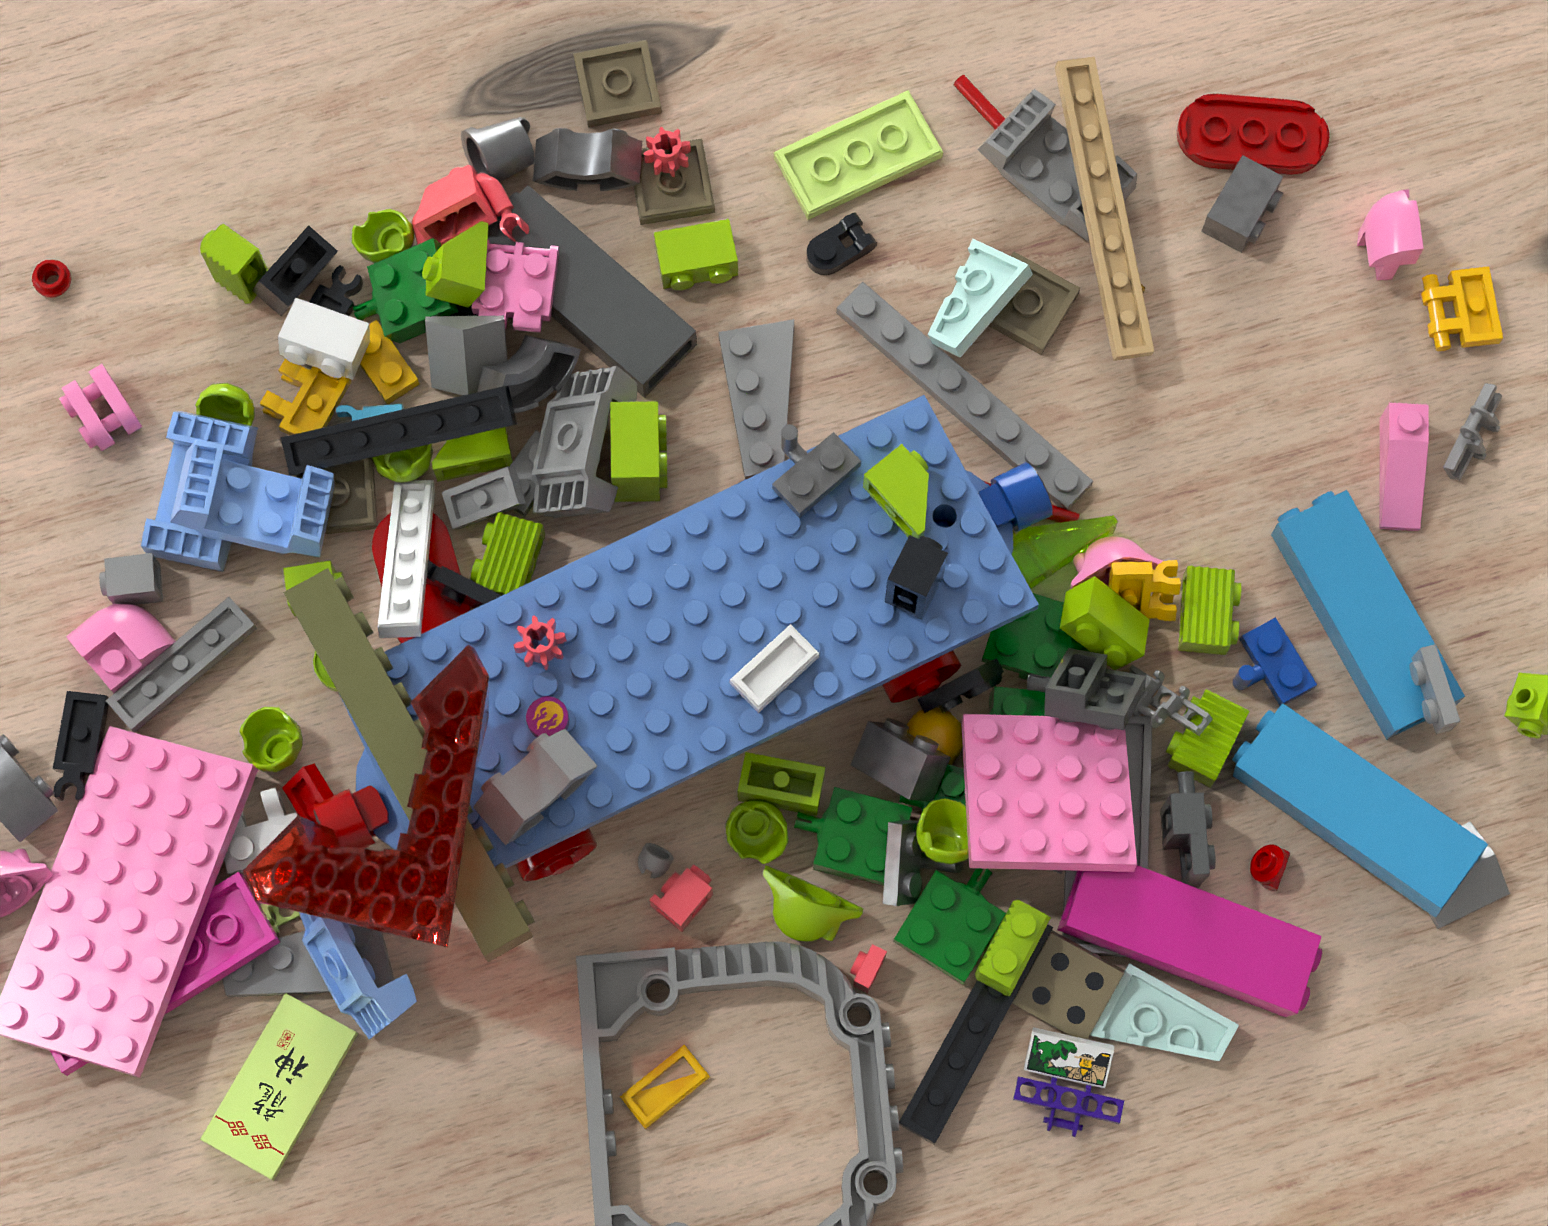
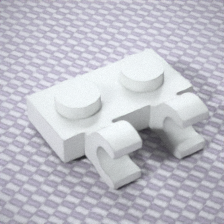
[224,787,306,876]

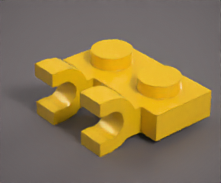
[260,359,351,435]
[1109,560,1181,621]

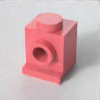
[649,865,713,932]

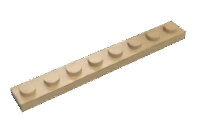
[1055,56,1154,361]

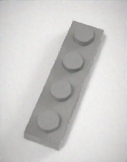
[106,597,257,733]

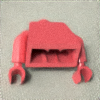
[412,165,529,246]

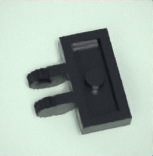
[917,658,1004,713]

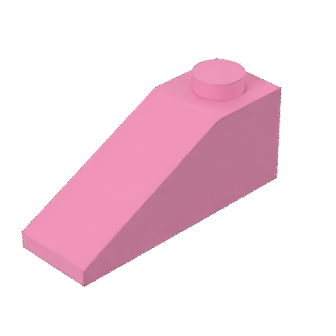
[1379,403,1429,531]

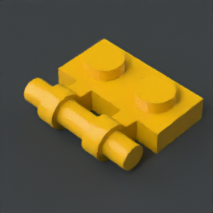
[1421,266,1503,351]

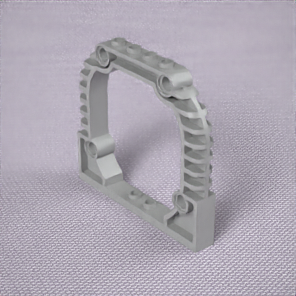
[576,942,903,1226]

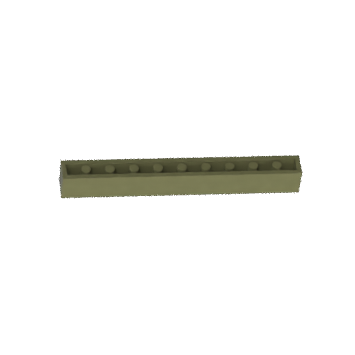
[283,568,535,962]

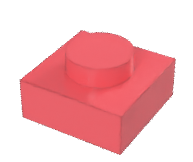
[850,944,887,994]

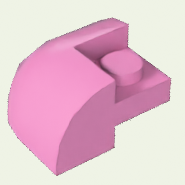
[1357,189,1424,280]
[66,604,176,693]

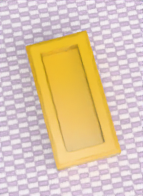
[620,1045,710,1130]

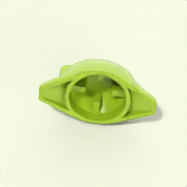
[763,865,864,942]

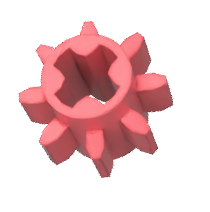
[644,127,691,177]
[514,615,567,670]

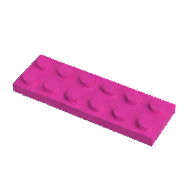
[50,872,280,1076]

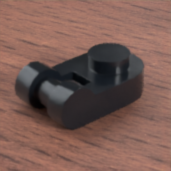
[806,212,877,275]

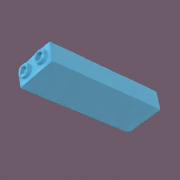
[1271,490,1465,740]
[1232,703,1488,918]

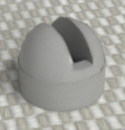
[638,843,674,879]

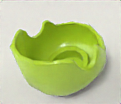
[352,209,414,263]
[195,383,255,426]
[372,444,433,483]
[239,707,303,772]
[916,798,969,865]
[725,800,788,864]

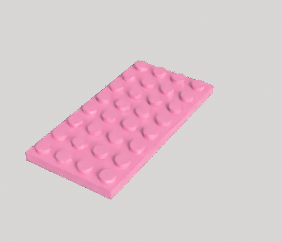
[0,726,258,1078]

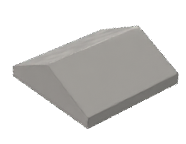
[425,315,508,396]
[1429,821,1510,929]

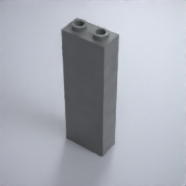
[488,185,697,398]

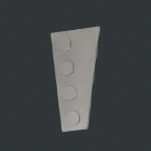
[718,319,794,480]
[222,911,395,997]

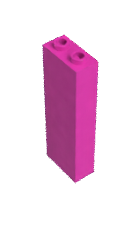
[1057,865,1322,1018]

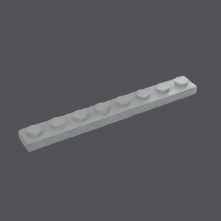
[836,282,1093,510]

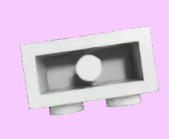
[278,298,370,380]

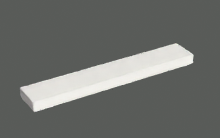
[378,480,435,638]

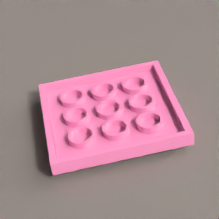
[961,714,1137,872]

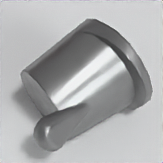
[461,117,535,182]

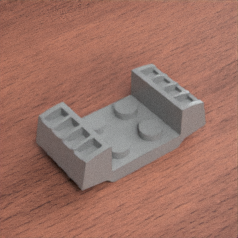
[978,89,1137,241]
[531,366,637,518]

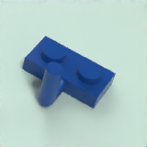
[1233,617,1317,706]

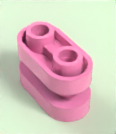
[59,364,142,451]

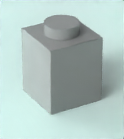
[99,553,163,605]

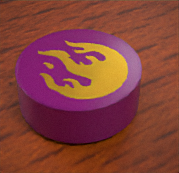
[526,696,569,737]

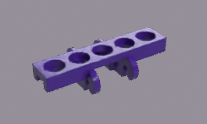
[1013,1076,1124,1137]

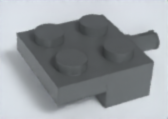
[1027,648,1146,730]
[1160,771,1216,888]

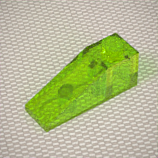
[1012,515,1118,589]

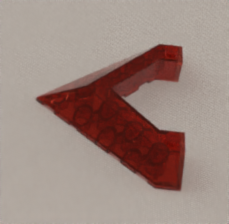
[243,644,489,948]

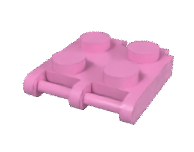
[472,239,559,333]

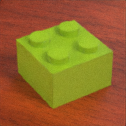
[610,401,668,502]

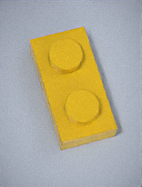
[360,320,420,405]

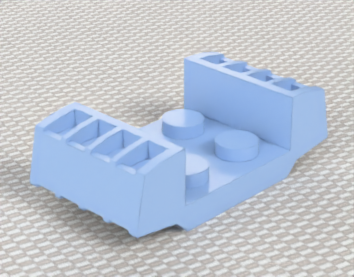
[141,411,258,572]
[170,440,334,557]
[295,873,417,1039]

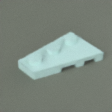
[928,239,1033,358]
[1090,963,1239,1061]

